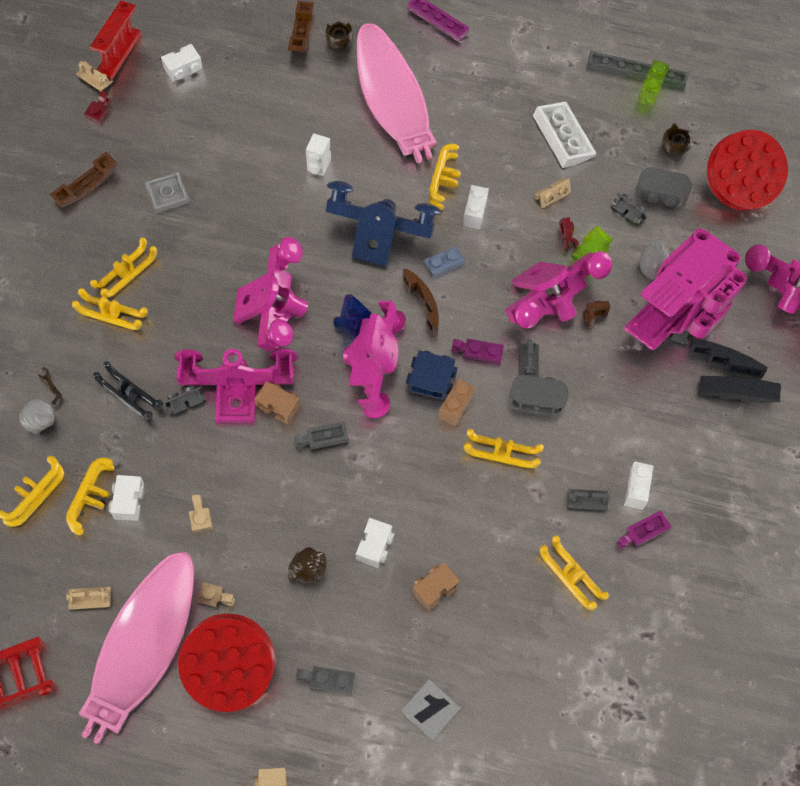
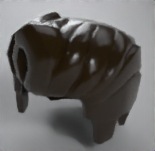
[326,21,353,50]
[662,123,693,156]
[288,547,327,584]

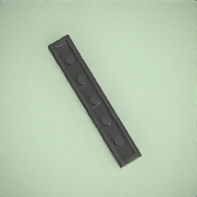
[587,51,689,89]

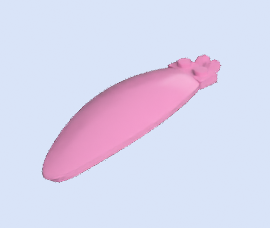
[357,23,437,163]
[79,552,194,744]

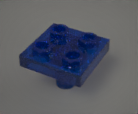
[333,294,372,341]

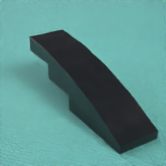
[688,338,768,378]
[699,376,781,403]

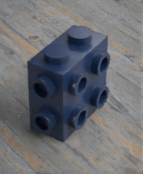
[406,350,458,401]

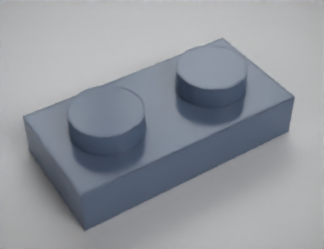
[424,246,465,278]

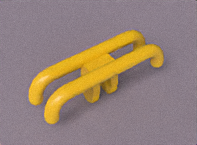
[429,144,461,210]
[90,238,157,298]
[72,288,148,330]
[463,429,544,468]
[0,455,64,527]
[66,457,115,535]
[540,535,609,610]

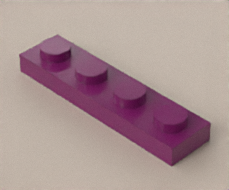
[407,0,469,42]

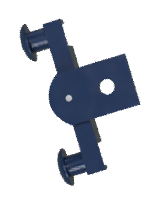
[325,181,442,266]

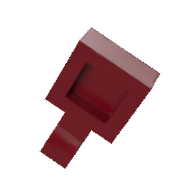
[84,91,111,124]
[559,217,580,251]

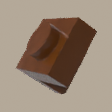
[583,300,610,328]

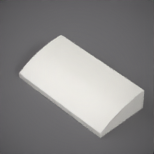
[533,102,597,168]

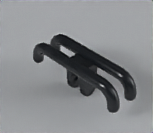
[93,361,163,420]

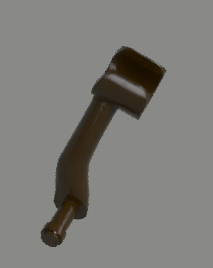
[38,367,62,405]

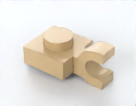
[189,494,213,533]
[196,582,236,609]

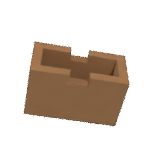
[439,379,476,427]
[254,381,300,425]
[412,562,460,611]

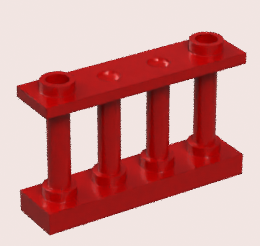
[89,0,141,81]
[0,636,57,710]

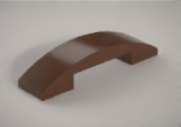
[288,1,314,52]
[50,152,118,207]
[402,269,439,338]

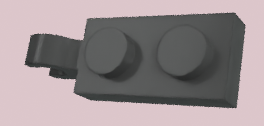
[294,422,349,450]
[296,666,355,695]

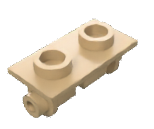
[76,61,113,91]
[534,178,571,208]
[66,587,111,610]

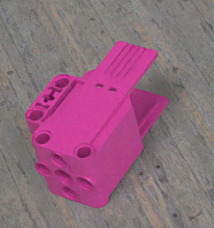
[624,229,747,350]

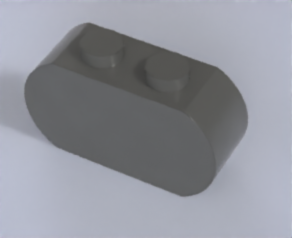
[636,167,692,207]
[509,374,569,416]

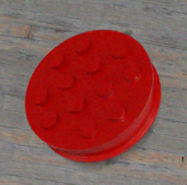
[707,129,788,210]
[178,613,276,712]

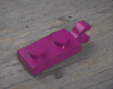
[451,338,504,365]
[617,510,672,549]

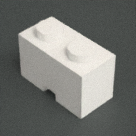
[161,44,203,82]
[306,133,331,176]
[463,185,489,230]
[624,461,654,510]
[109,475,144,521]
[355,518,395,568]

